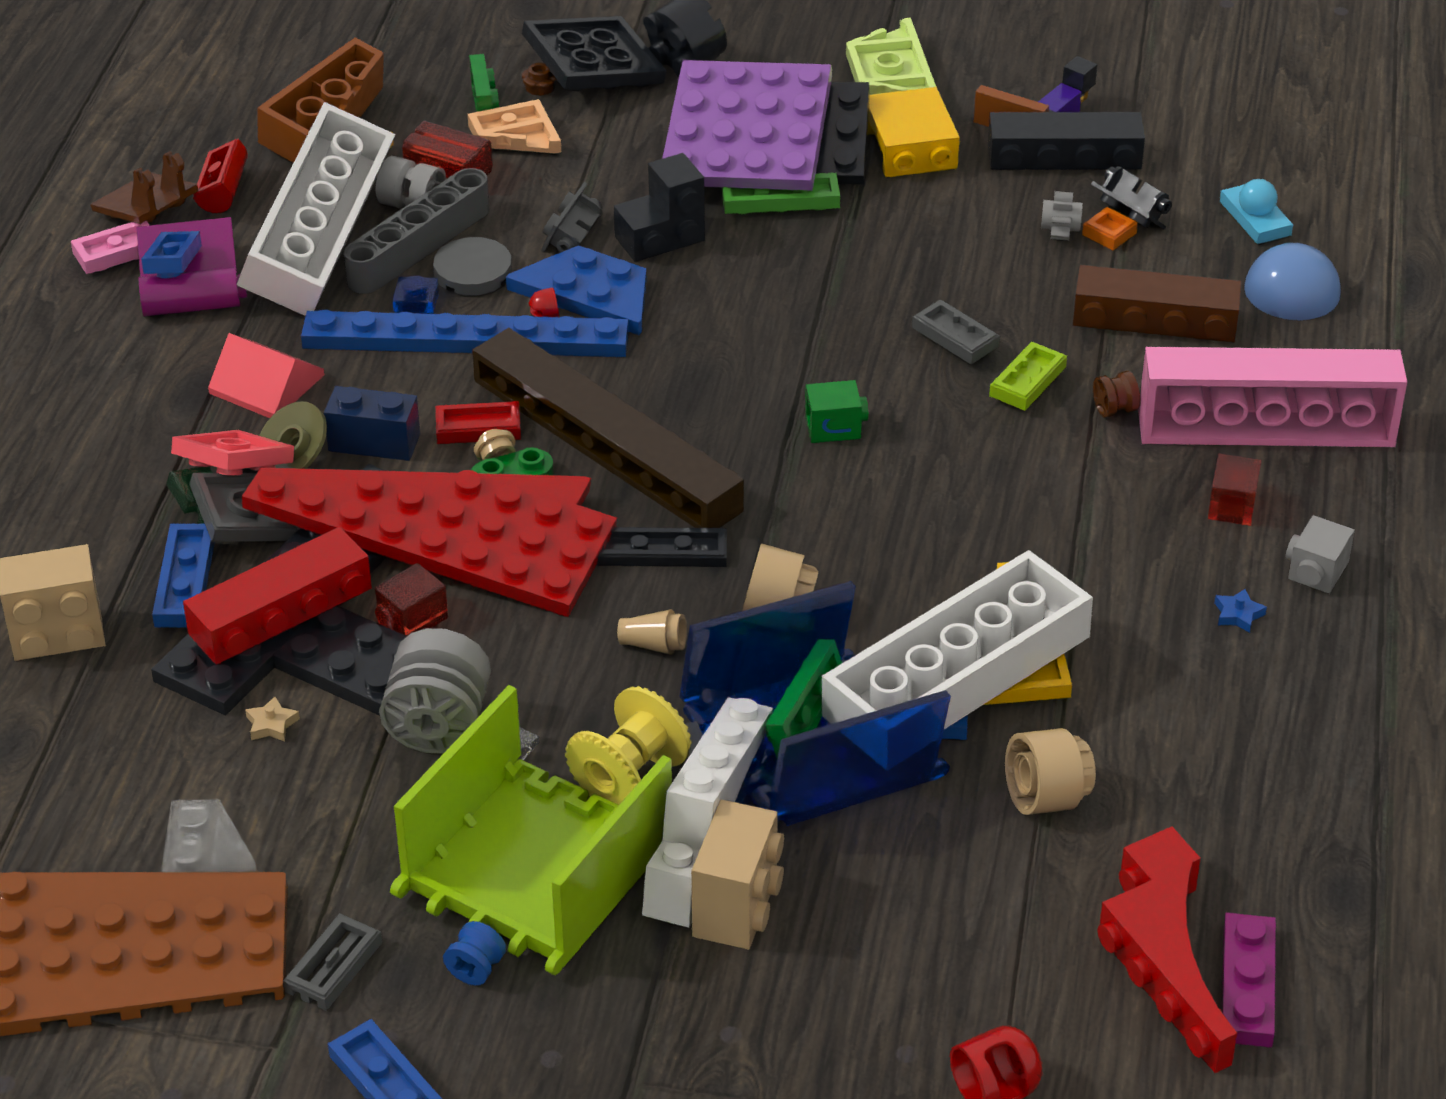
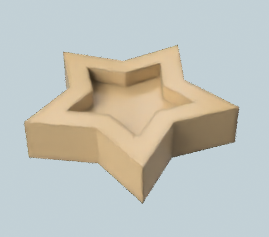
[245,697,300,742]

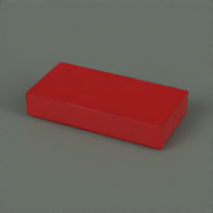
[435,401,521,444]

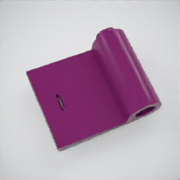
[136,217,247,317]

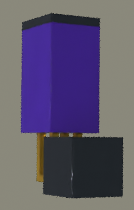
[1038,56,1097,112]

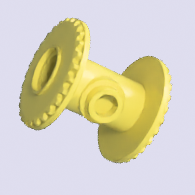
[565,686,692,805]

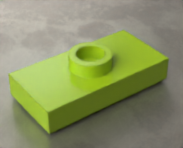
[989,341,1067,411]

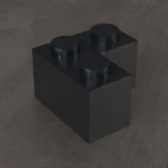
[614,153,705,262]

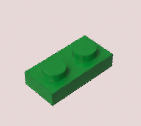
[469,54,499,112]

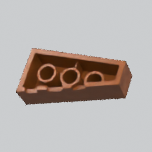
[257,37,384,163]

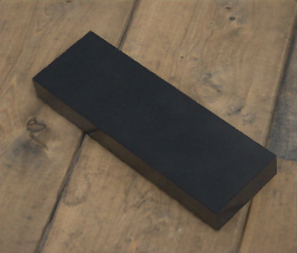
[596,527,727,567]

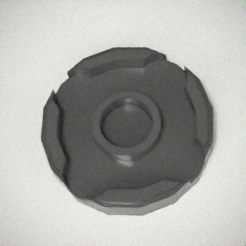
[433,237,512,296]

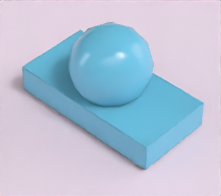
[1220,179,1293,244]

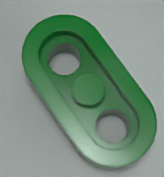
[471,447,554,475]

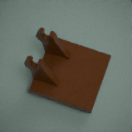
[90,151,199,224]

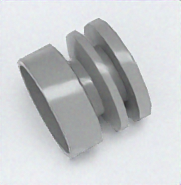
[379,628,491,753]

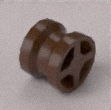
[1093,370,1140,418]

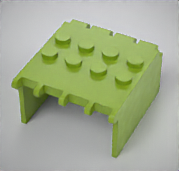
[390,685,672,975]

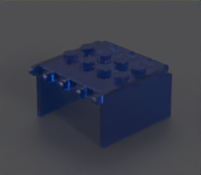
[679,581,951,826]

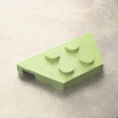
[846,18,936,95]

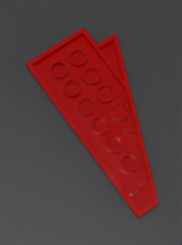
[242,468,617,617]

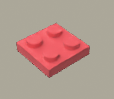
[171,430,294,476]

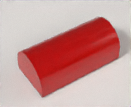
[192,139,248,213]

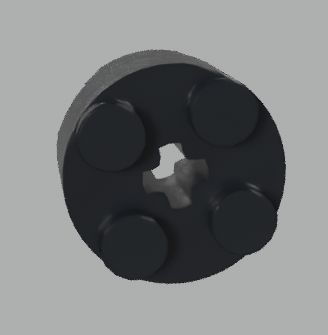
[643,0,727,77]

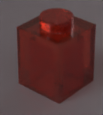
[1208,454,1262,526]
[375,563,448,636]

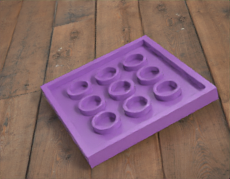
[662,60,832,191]

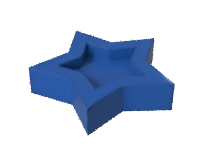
[1215,589,1267,633]

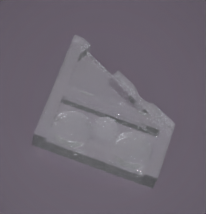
[161,799,257,872]

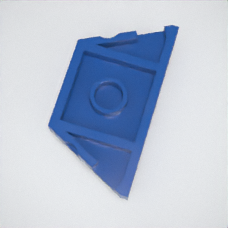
[506,246,647,335]

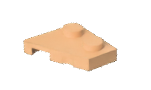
[468,99,561,153]

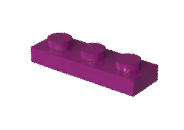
[1221,913,1276,1048]

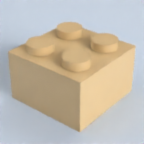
[0,544,106,661]
[691,799,784,950]

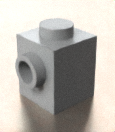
[1286,515,1355,594]

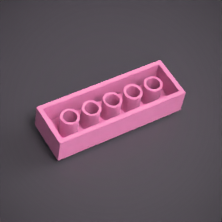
[1138,347,1407,447]

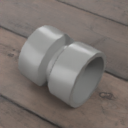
[376,155,446,209]

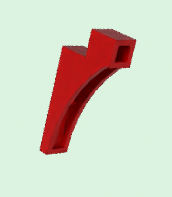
[1098,826,1237,1073]

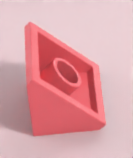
[208,333,325,418]

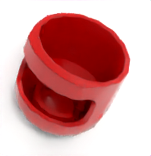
[950,1025,1042,1099]

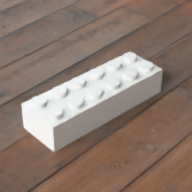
[237,102,395,316]
[822,550,1093,768]

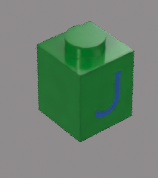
[805,380,869,443]

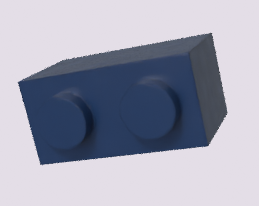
[324,386,420,461]

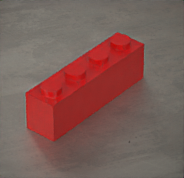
[183,527,372,665]

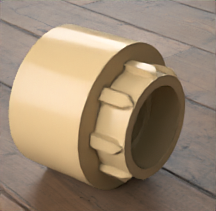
[741,543,819,629]
[1005,728,1096,815]

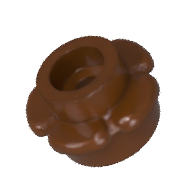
[522,63,557,96]

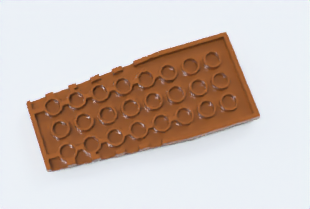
[0,872,288,1036]

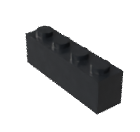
[988,112,1145,170]

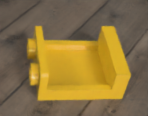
[867,87,960,177]

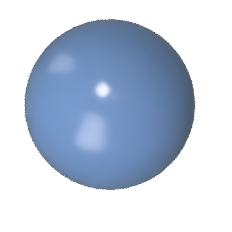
[1244,243,1341,320]

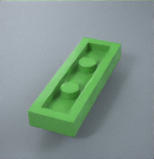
[722,173,840,214]

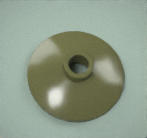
[259,401,327,469]

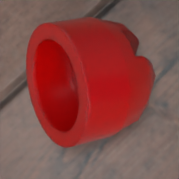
[529,287,559,317]

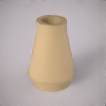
[617,609,687,655]

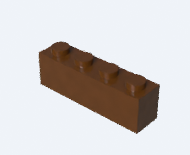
[1073,265,1241,342]

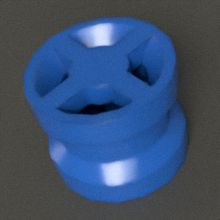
[443,921,506,986]

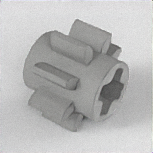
[1041,191,1083,240]

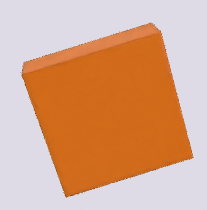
[1082,207,1138,251]

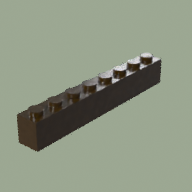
[472,328,744,528]

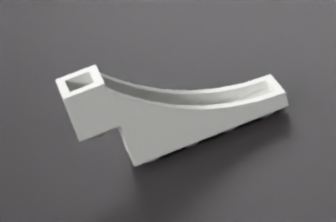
[642,697,773,927]

